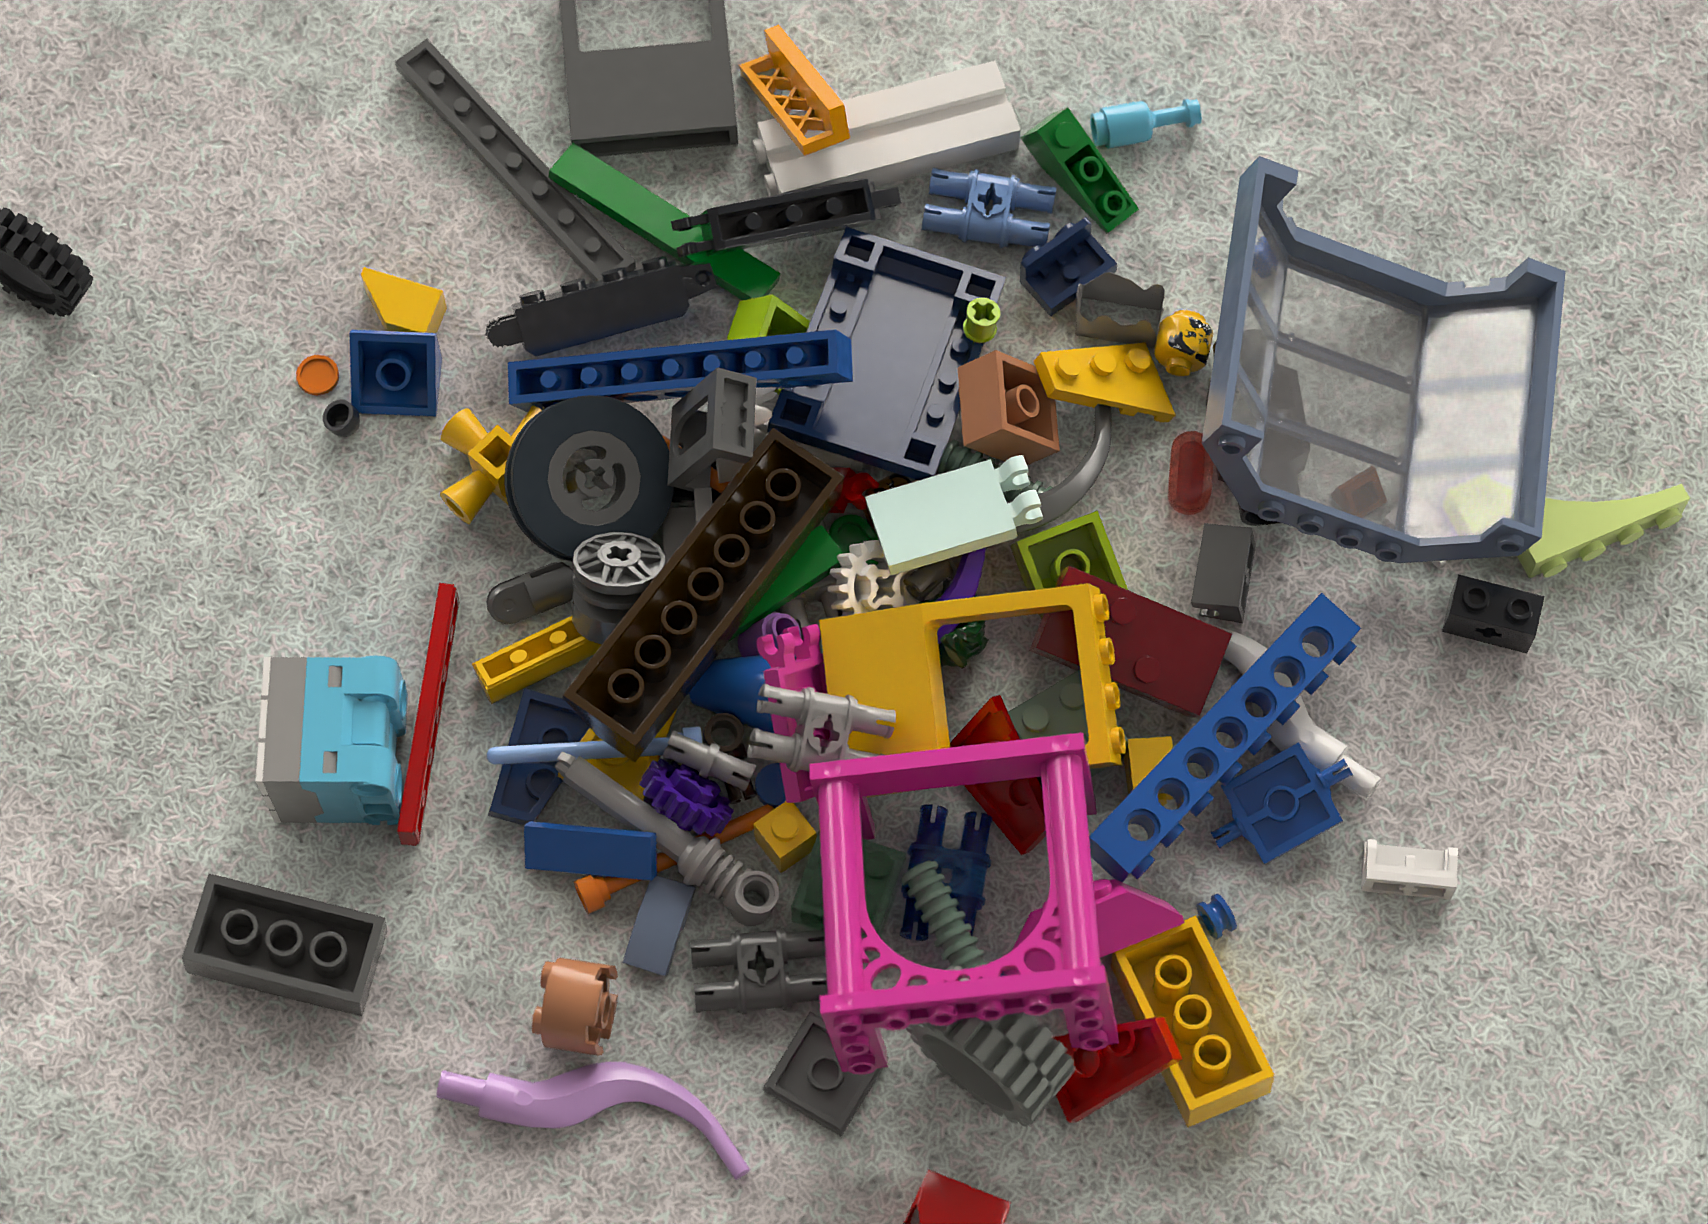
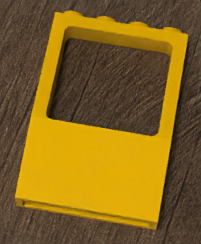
[819,584,1126,798]

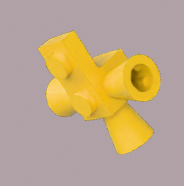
[440,406,542,524]

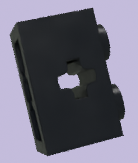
[1442,574,1545,654]

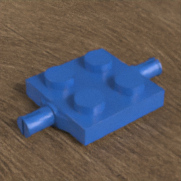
[1211,742,1353,865]

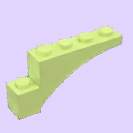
[1443,475,1690,578]

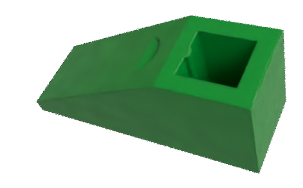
[1020,107,1139,234]

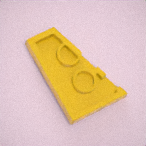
[1033,343,1176,422]

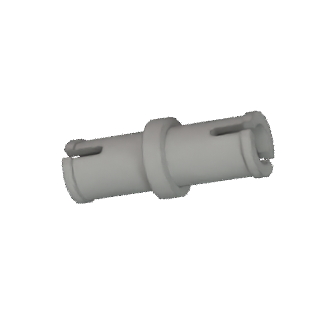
[662,731,756,791]

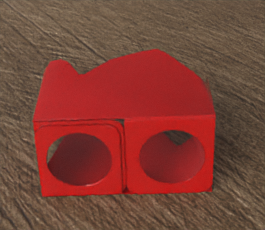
[903,1169,1011,1224]

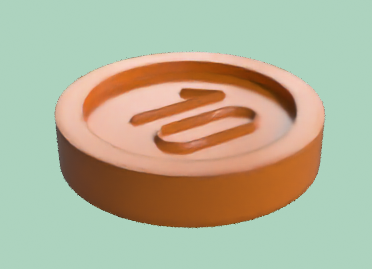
[296,355,339,395]

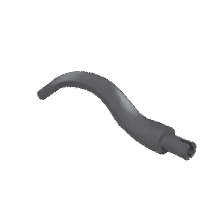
[903,404,1112,601]

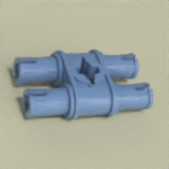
[922,168,1056,248]

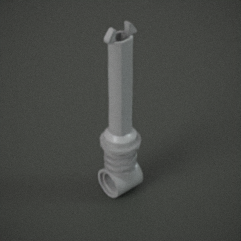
[555,752,779,926]

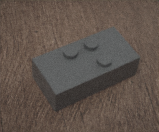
[182,873,387,1016]

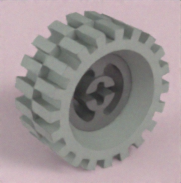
[906,966,1075,1127]

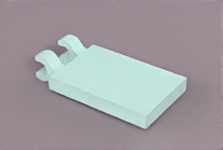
[865,455,1043,576]

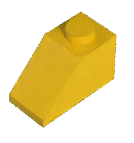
[361,267,447,334]

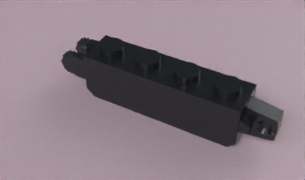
[671,179,901,257]
[484,256,716,357]

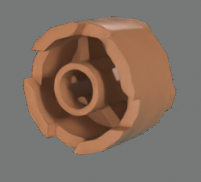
[532,958,618,1056]

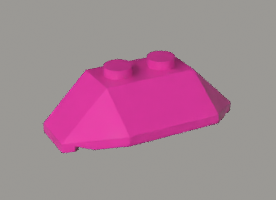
[1003,878,1185,976]

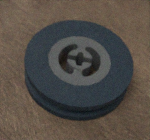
[504,395,674,562]

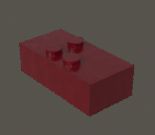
[1029,566,1232,718]

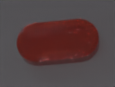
[1167,431,1213,515]

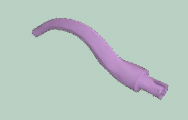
[436,1062,750,1180]

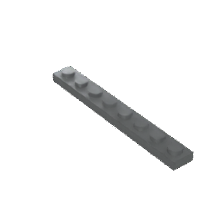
[395,39,636,282]

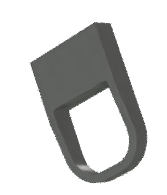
[559,0,738,157]

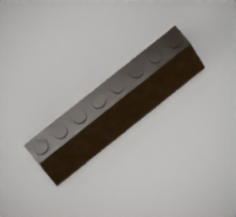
[563,428,845,762]

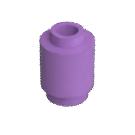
[738,613,801,657]

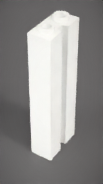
[752,60,1021,197]

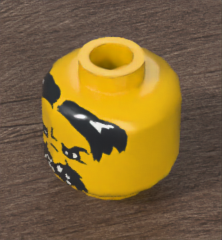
[1154,310,1213,376]

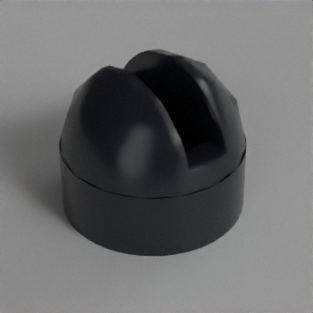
[322,399,360,437]

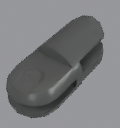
[486,562,574,624]

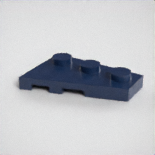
[488,688,590,825]

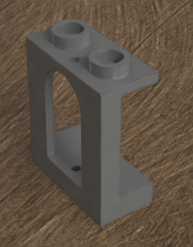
[668,368,757,492]

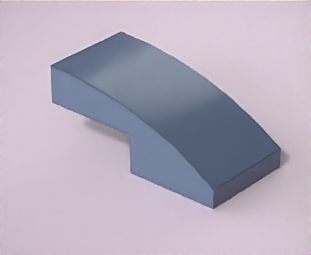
[622,875,696,976]

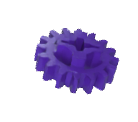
[639,759,734,836]

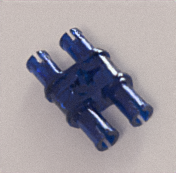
[899,804,993,941]

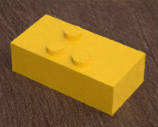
[1111,915,1275,1128]

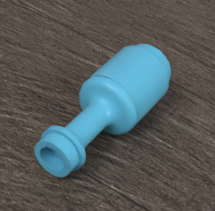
[1090,99,1202,149]

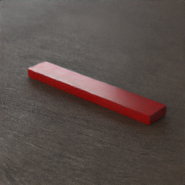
[397,583,460,846]

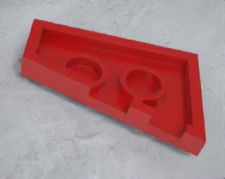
[950,695,1046,855]
[1052,1017,1183,1123]

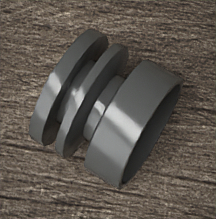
[572,532,665,645]

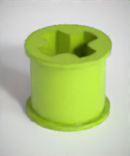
[963,298,1001,343]

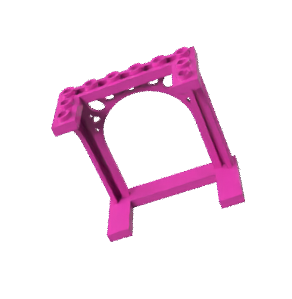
[809,733,1118,1075]

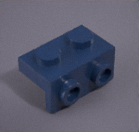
[1019,217,1117,317]

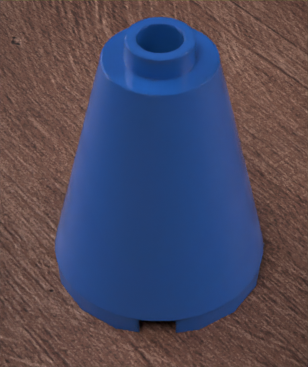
[688,654,796,733]

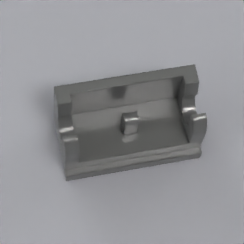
[1191,523,1256,624]

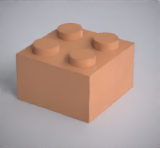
[958,350,1060,465]

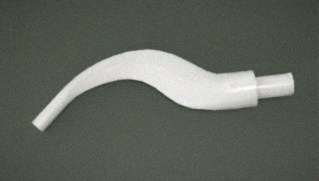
[1215,626,1381,801]

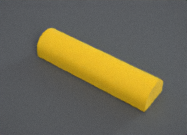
[472,616,601,704]

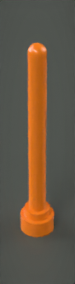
[574,805,775,914]

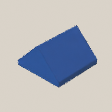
[349,330,442,417]

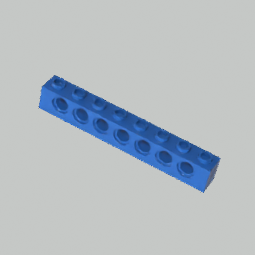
[508,329,853,412]
[1089,593,1361,882]

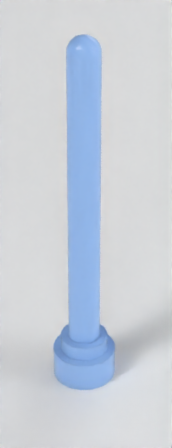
[487,726,702,765]

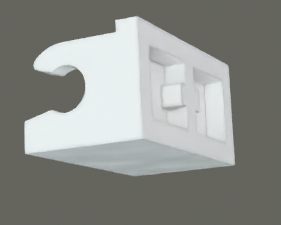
[1361,839,1458,900]

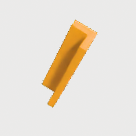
[739,25,850,156]

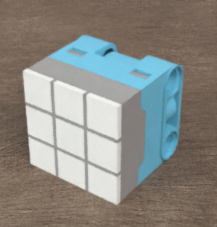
[255,655,408,825]

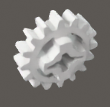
[828,540,917,616]

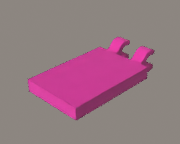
[757,624,830,803]

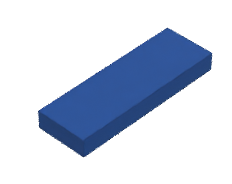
[524,821,657,881]

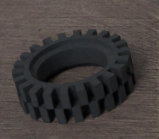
[0,207,93,317]

